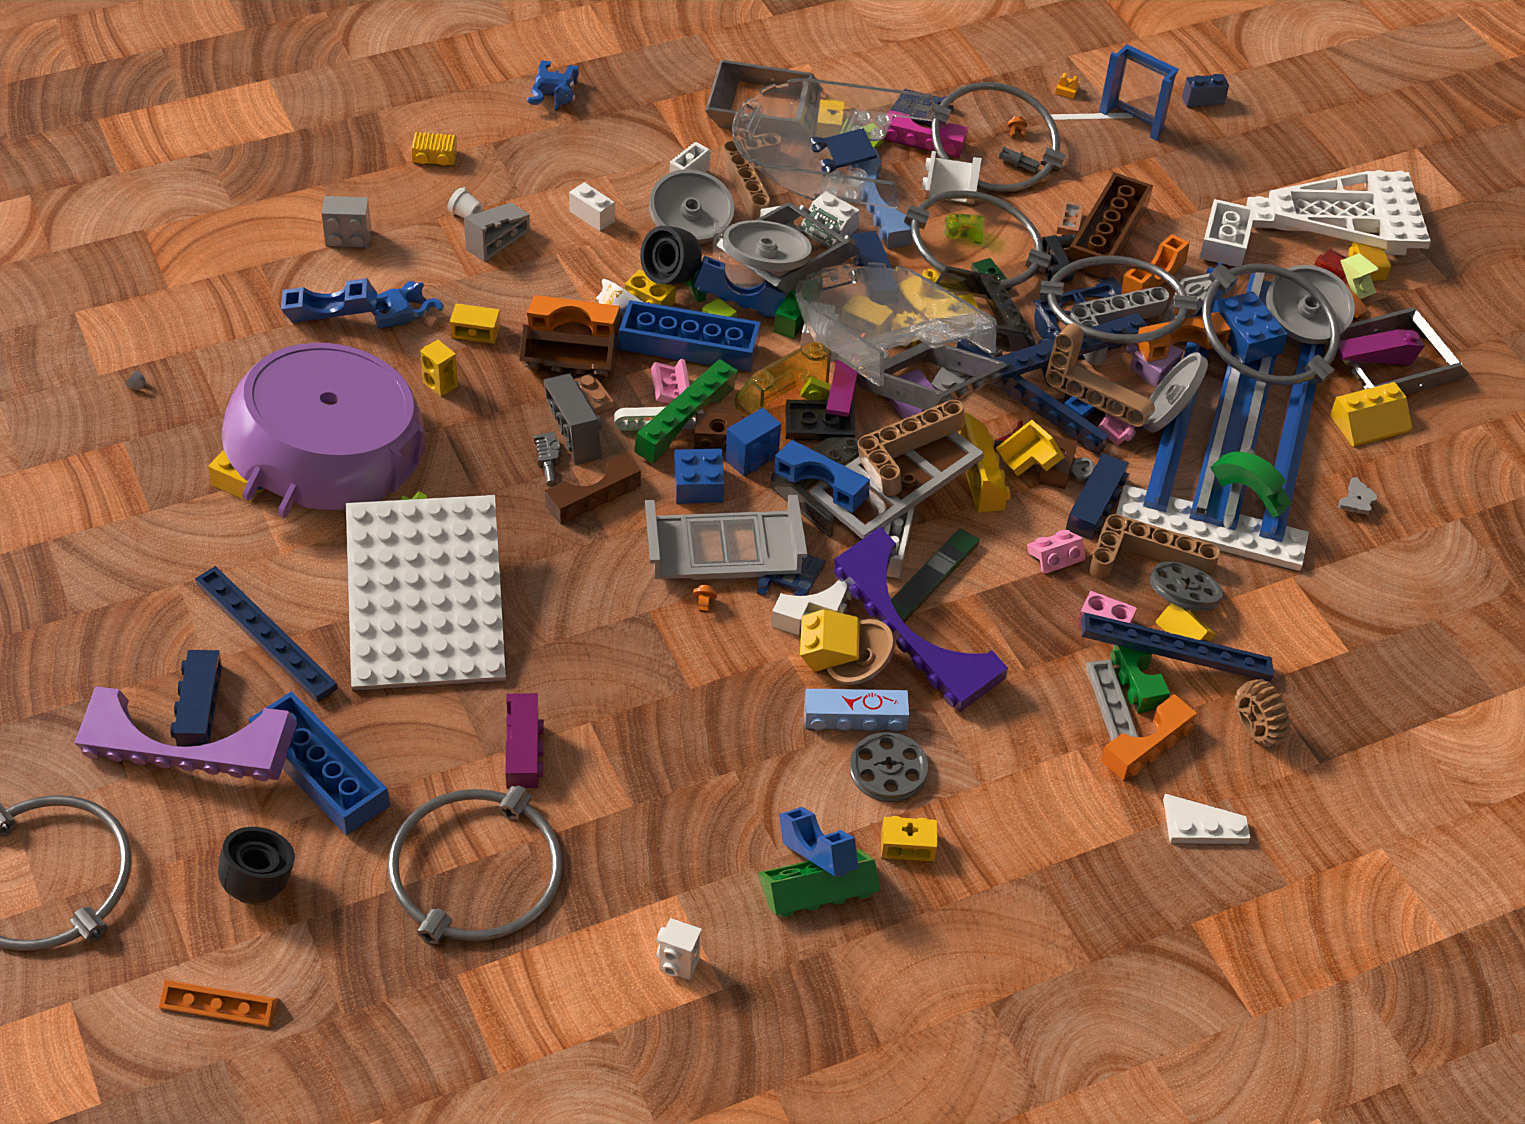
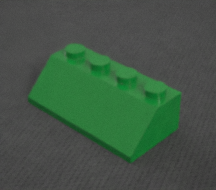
[758,849,880,917]

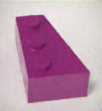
[505,693,544,788]

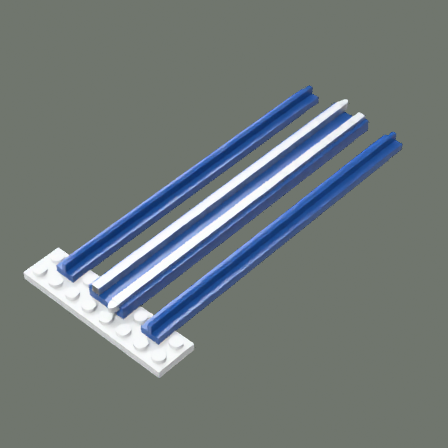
[1116,262,1325,571]

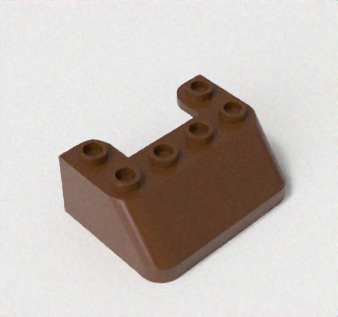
[519,324,619,378]

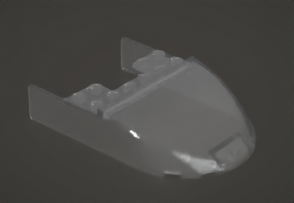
[732,78,935,209]
[796,262,997,386]

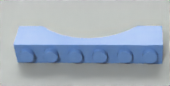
[848,148,912,249]

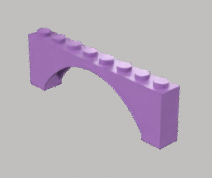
[75,686,297,781]

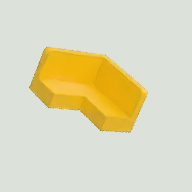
[996,420,1065,476]

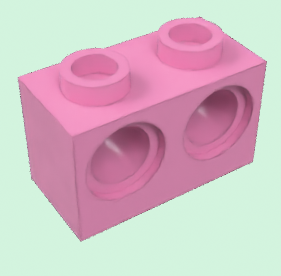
[1077,591,1137,628]

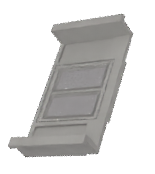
[645,495,807,580]

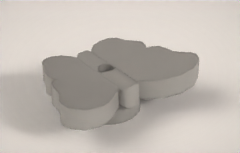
[1338,477,1377,515]

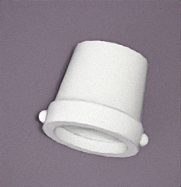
[447,187,483,218]

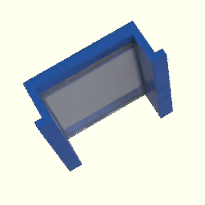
[1099,44,1179,141]

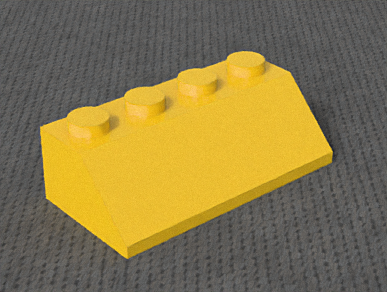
[959,412,1010,513]

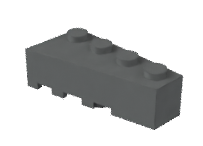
[544,374,602,465]

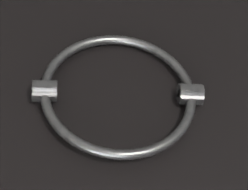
[926,82,1066,193]
[904,190,1051,289]
[1039,256,1197,343]
[1202,264,1340,385]
[388,785,563,945]
[0,795,132,951]

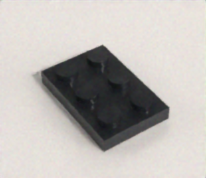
[785,399,855,441]

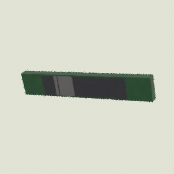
[891,528,980,623]

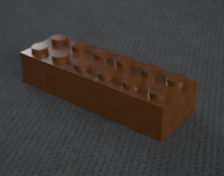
[1068,172,1153,279]

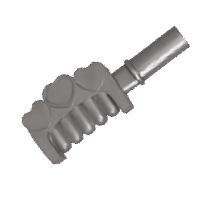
[533,432,561,487]

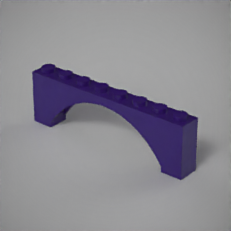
[834,527,1008,712]

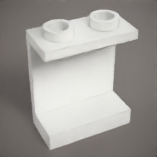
[922,151,982,205]

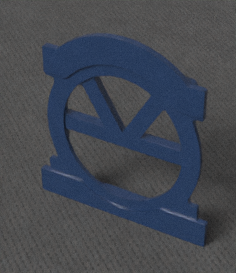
[1034,276,1149,359]

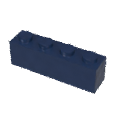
[851,231,901,307]
[1066,453,1130,540]
[170,650,222,747]

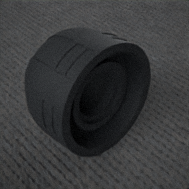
[640,226,702,285]
[218,827,295,904]

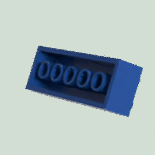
[619,300,761,372]
[248,691,390,836]

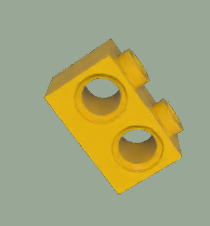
[625,269,676,307]
[420,340,458,397]

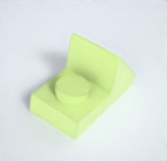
[1340,253,1379,299]

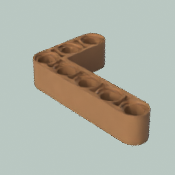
[723,133,781,220]
[1046,323,1155,427]
[858,400,965,496]
[1090,514,1220,579]

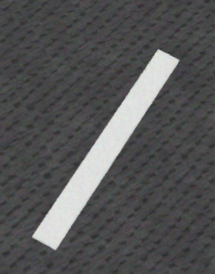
[1050,113,1133,120]

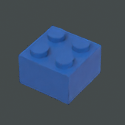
[725,408,781,477]
[674,449,724,504]

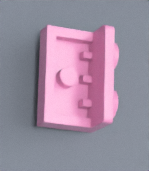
[651,359,690,404]
[1097,413,1136,446]
[1027,530,1085,574]

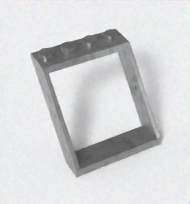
[705,60,824,141]
[716,202,860,294]
[1329,307,1469,395]
[856,339,1006,410]

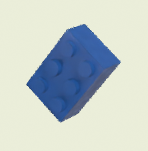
[1212,291,1288,364]

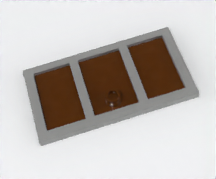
[809,432,984,539]

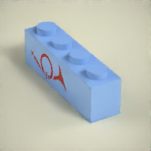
[804,689,909,731]

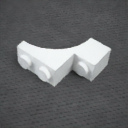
[771,580,853,635]

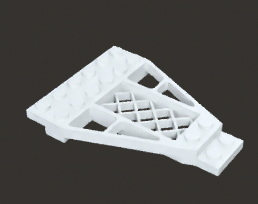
[1247,170,1431,255]

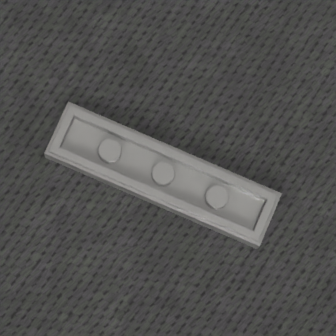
[1086,660,1138,741]

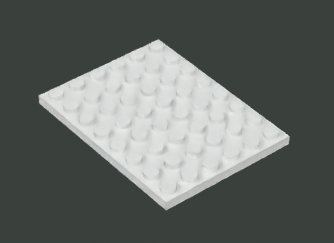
[346,495,506,690]

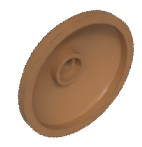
[827,619,895,685]

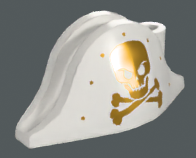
[596,278,643,317]

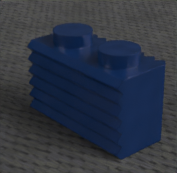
[1182,74,1229,107]

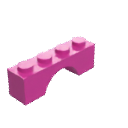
[882,109,968,158]

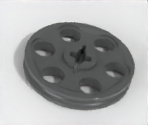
[1150,562,1223,612]
[850,732,928,802]

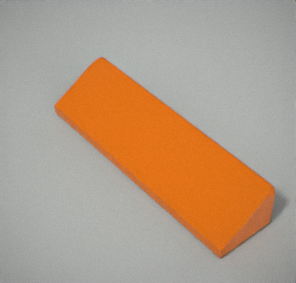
[158,980,279,1027]

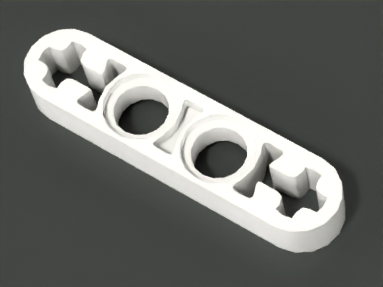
[614,407,704,431]

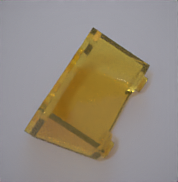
[734,342,832,418]

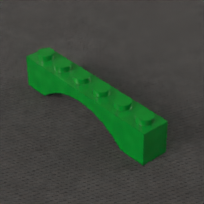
[634,359,738,463]

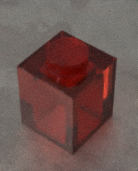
[1315,249,1346,280]

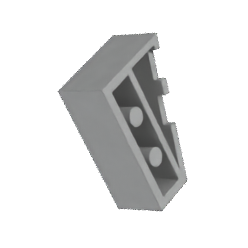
[464,203,530,262]

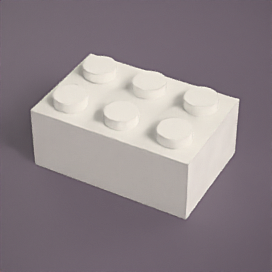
[1199,199,1256,267]

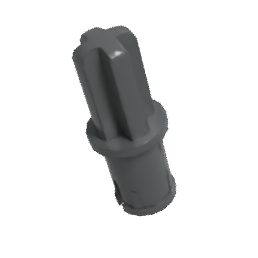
[999,146,1040,173]

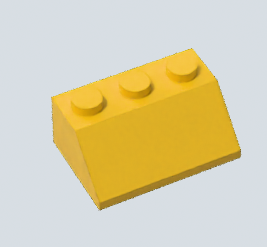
[1330,382,1412,447]

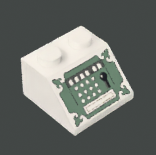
[799,191,859,249]

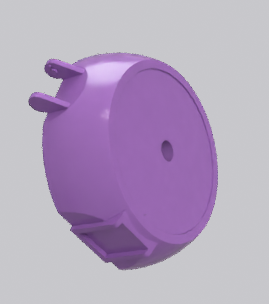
[222,343,426,518]

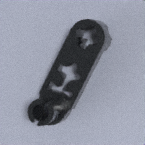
[1042,234,1076,283]

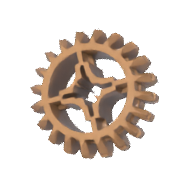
[1235,679,1292,748]

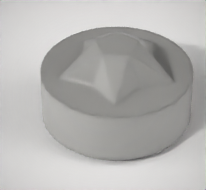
[1071,457,1095,482]

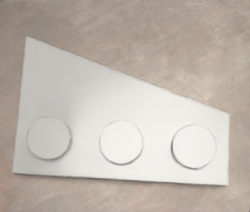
[1163,794,1250,844]

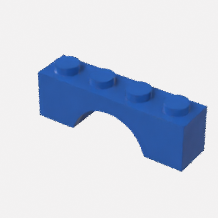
[694,255,786,317]
[281,278,377,323]
[775,440,870,513]
[779,807,859,877]

